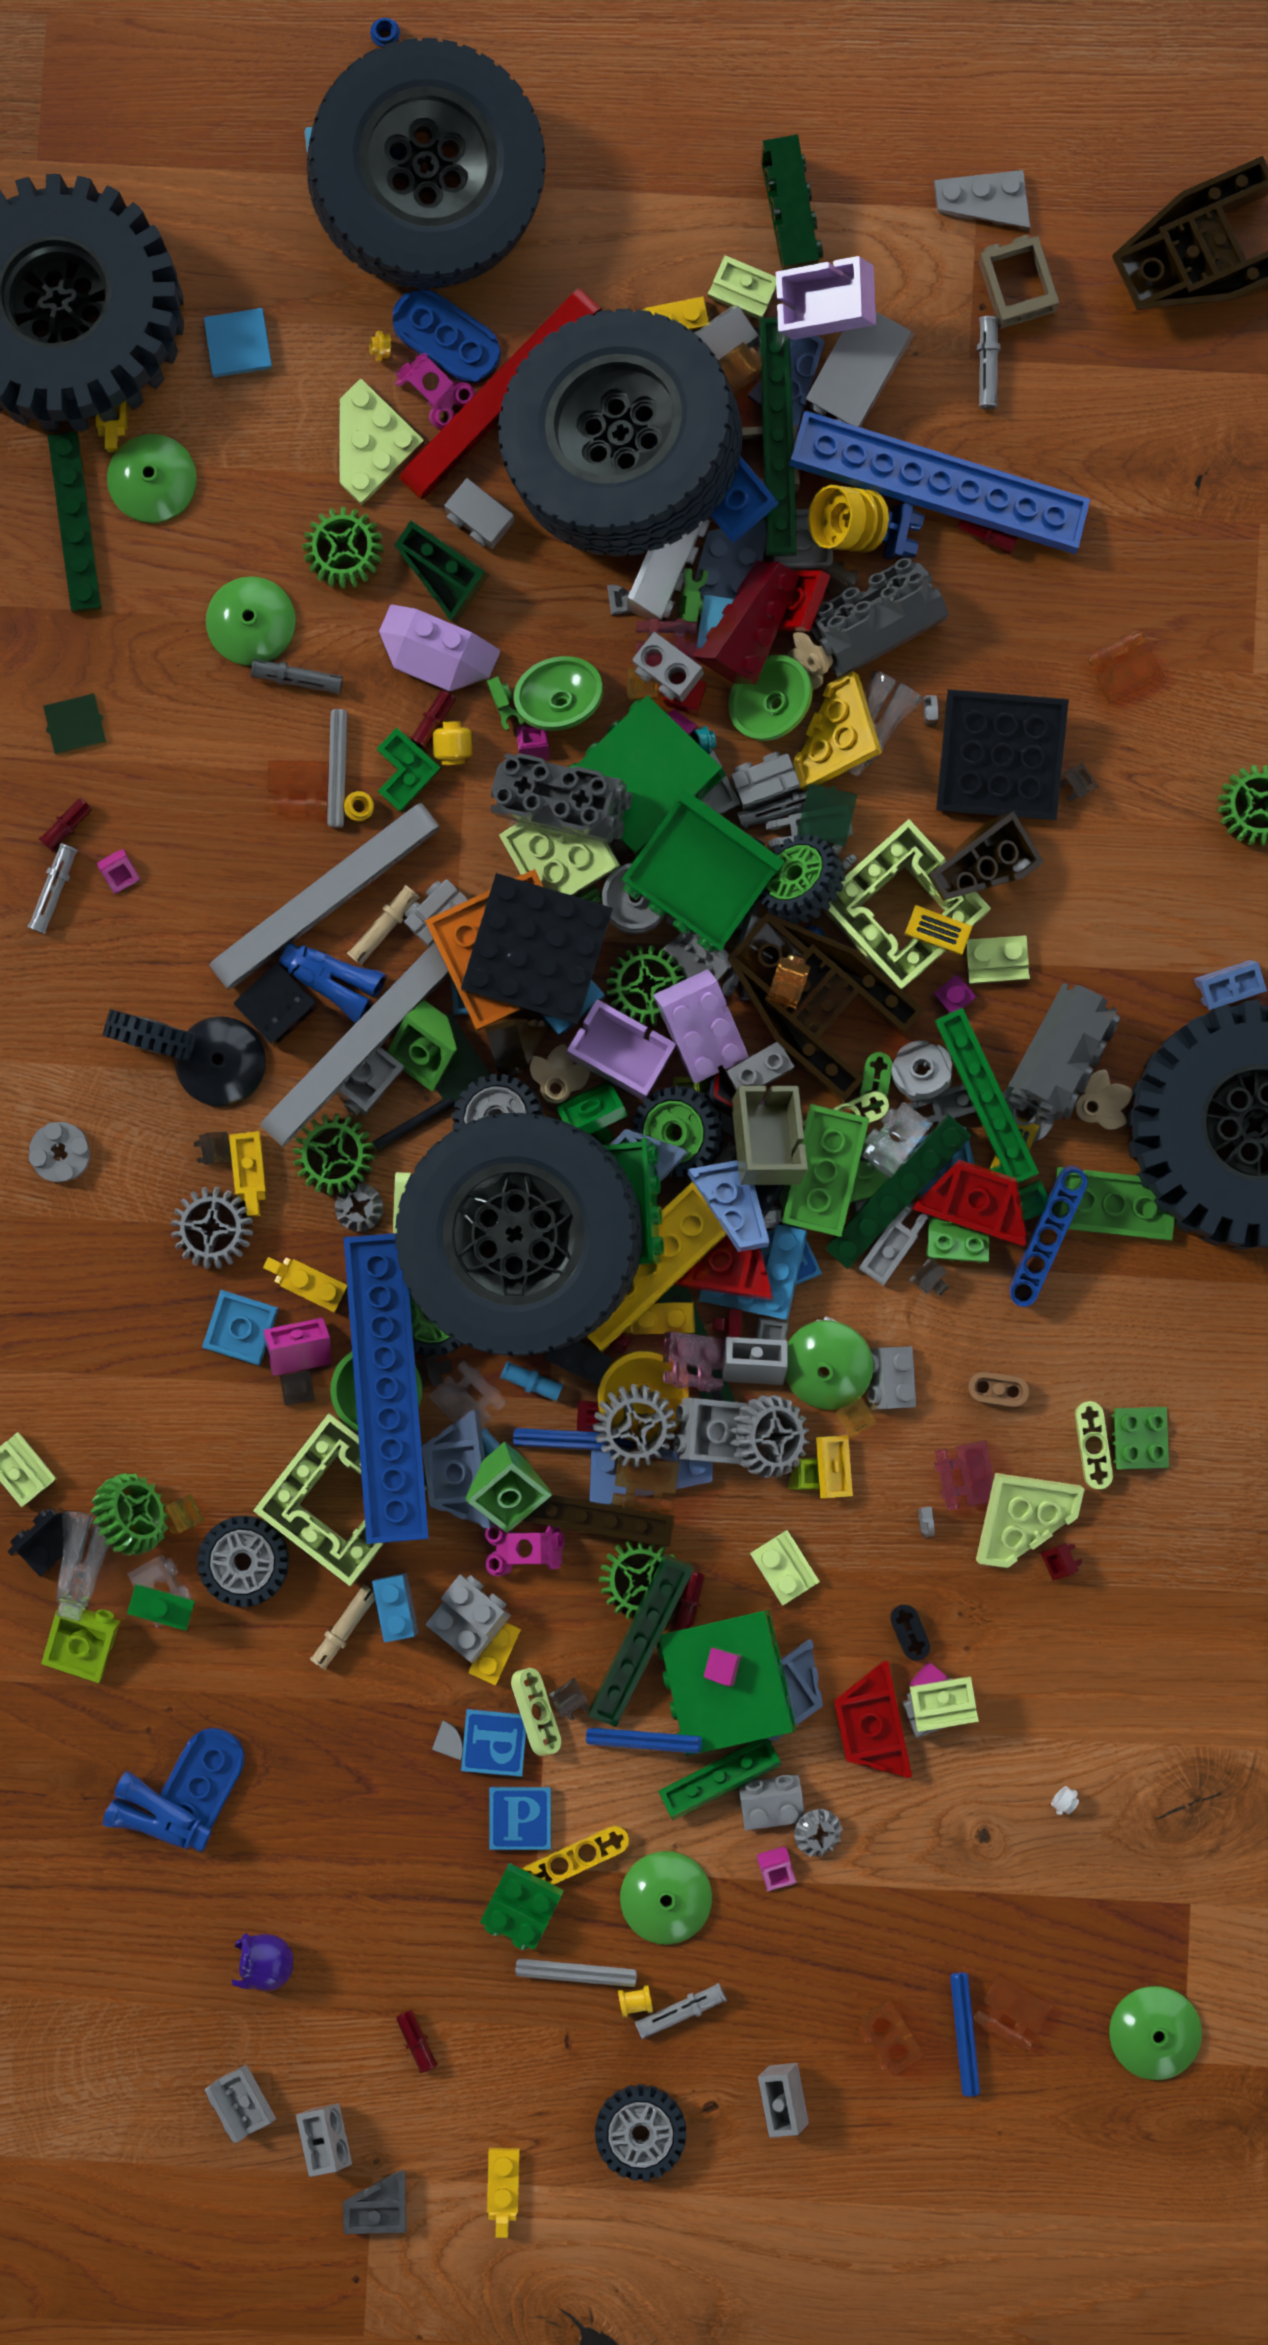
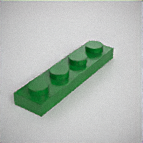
[658,1738,782,1820]

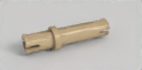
[347,885,420,966]
[310,1584,375,1670]

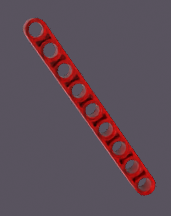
[399,288,602,500]

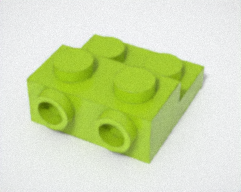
[41,1600,120,1683]

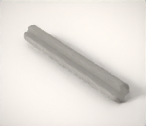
[327,709,347,828]
[515,1959,637,1987]

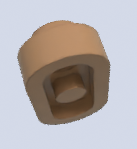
[967,1372,1029,1407]

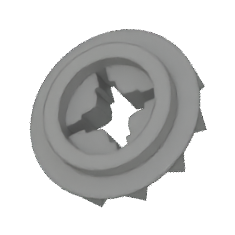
[334,1183,383,1232]
[794,1809,843,1857]

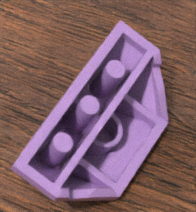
[379,604,501,692]

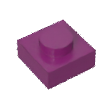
[933,974,976,1013]

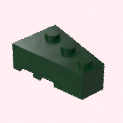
[394,520,489,624]

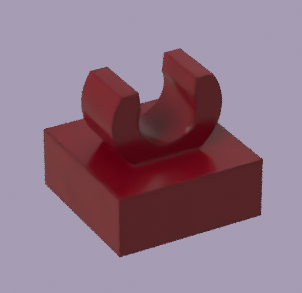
[713,1309,742,1338]
[577,1401,603,1432]
[1040,1543,1082,1581]

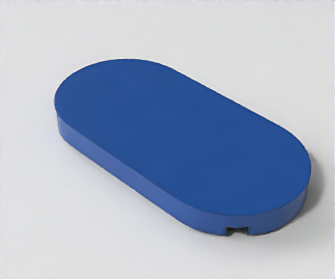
[392,289,500,384]
[154,1728,245,1830]

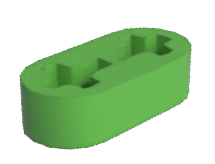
[860,1052,892,1110]

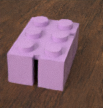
[776,256,876,340]
[653,969,749,1084]
[566,999,676,1100]

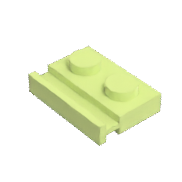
[707,255,777,319]
[966,935,1030,984]
[0,1432,57,1507]
[750,1530,820,1606]
[909,1676,979,1732]

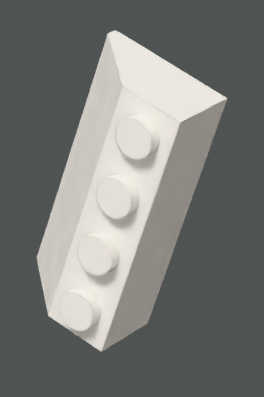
[627,520,710,624]

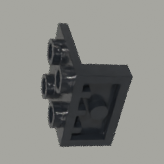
[234,964,318,1047]
[7,1508,87,1577]

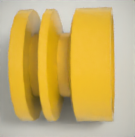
[808,485,889,553]

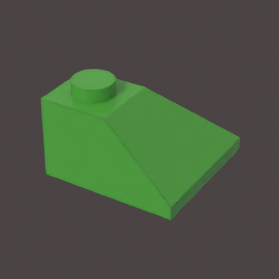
[387,999,457,1092]
[466,1442,552,1533]

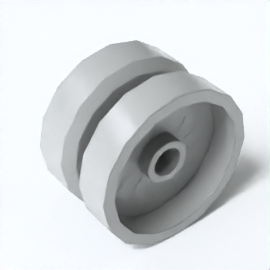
[602,864,665,935]

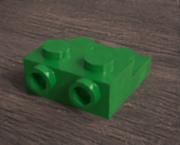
[479,1863,564,1950]

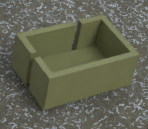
[731,1086,808,1185]

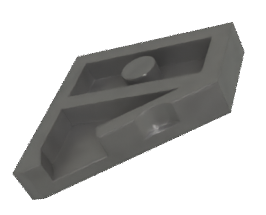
[343,2169,406,2234]

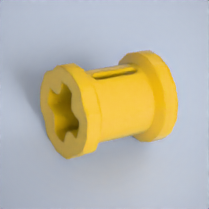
[618,1985,653,2018]

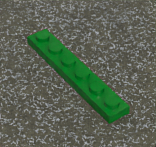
[934,1008,1039,1183]

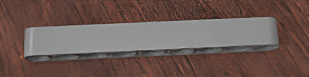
[209,803,440,990]
[260,942,450,1147]

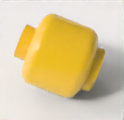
[433,721,472,765]

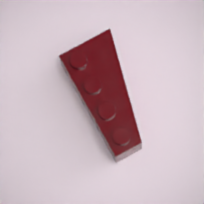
[692,561,799,685]

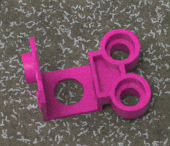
[394,353,474,429]
[485,1523,564,1576]

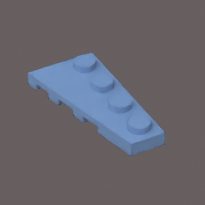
[590,1449,713,1504]

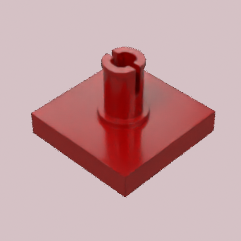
[778,571,831,632]

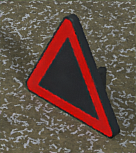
[706,1066,736,1112]

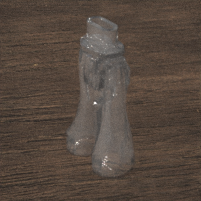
[847,670,923,777]
[56,1511,111,1621]

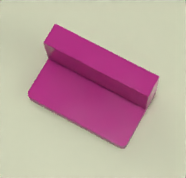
[263,1318,332,1376]

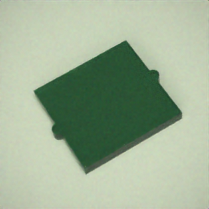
[43,693,106,754]
[797,784,857,847]

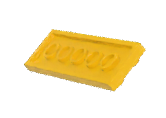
[587,1182,727,1352]

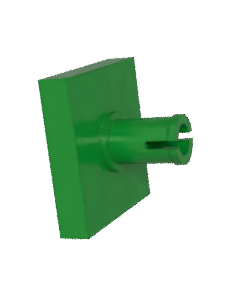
[555,1081,628,1145]

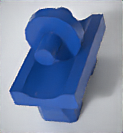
[882,502,925,560]

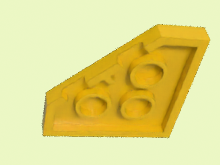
[793,671,882,791]

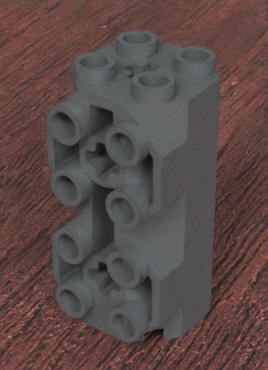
[810,558,949,679]
[491,753,632,843]
[1006,983,1121,1124]

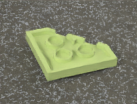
[340,379,425,506]
[499,822,620,896]
[976,1473,1085,1568]

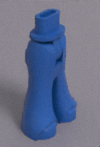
[279,942,387,1023]
[102,1771,212,1853]

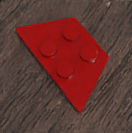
[913,1160,1027,1247]
[674,1235,773,1301]
[833,1660,912,1778]

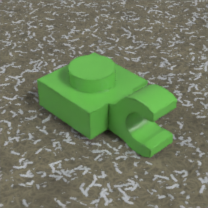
[678,568,708,622]
[487,677,524,732]

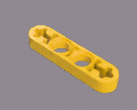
[522,1825,629,1885]

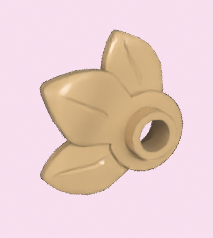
[787,632,833,690]
[530,1044,590,1104]
[1075,1069,1133,1129]

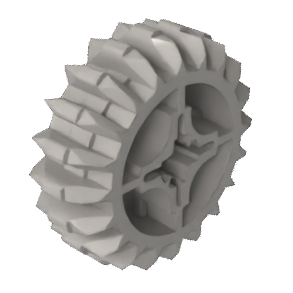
[171,1187,253,1269]
[593,1384,676,1467]
[730,1395,810,1478]

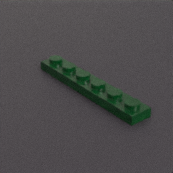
[48,431,102,613]
[824,1114,972,1269]
[588,1554,694,1727]

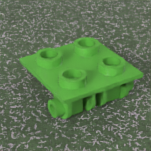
[926,1215,989,1264]
[1111,1407,1169,1469]

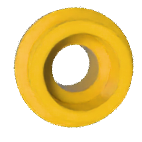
[369,331,391,361]
[344,791,374,822]

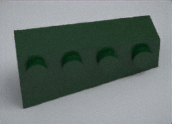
[761,134,823,271]

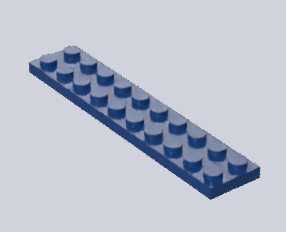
[789,411,1090,554]
[343,1233,429,1544]

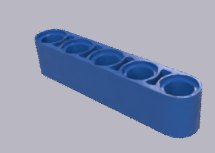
[1009,1165,1088,1307]

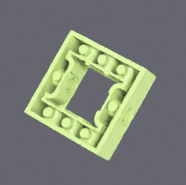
[822,819,991,990]
[253,1413,427,1586]

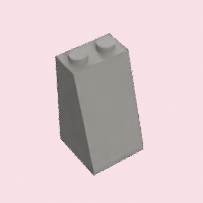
[806,312,915,428]

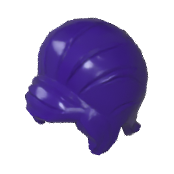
[232,1933,293,1991]

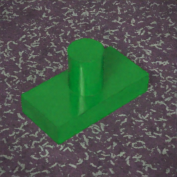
[127,1584,196,1631]

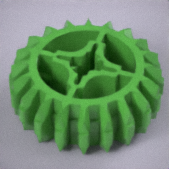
[302,507,384,589]
[1217,765,1268,846]
[606,945,687,1027]
[292,1113,375,1196]
[90,1473,169,1556]
[599,1540,675,1619]

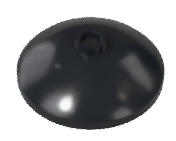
[175,1016,266,1107]

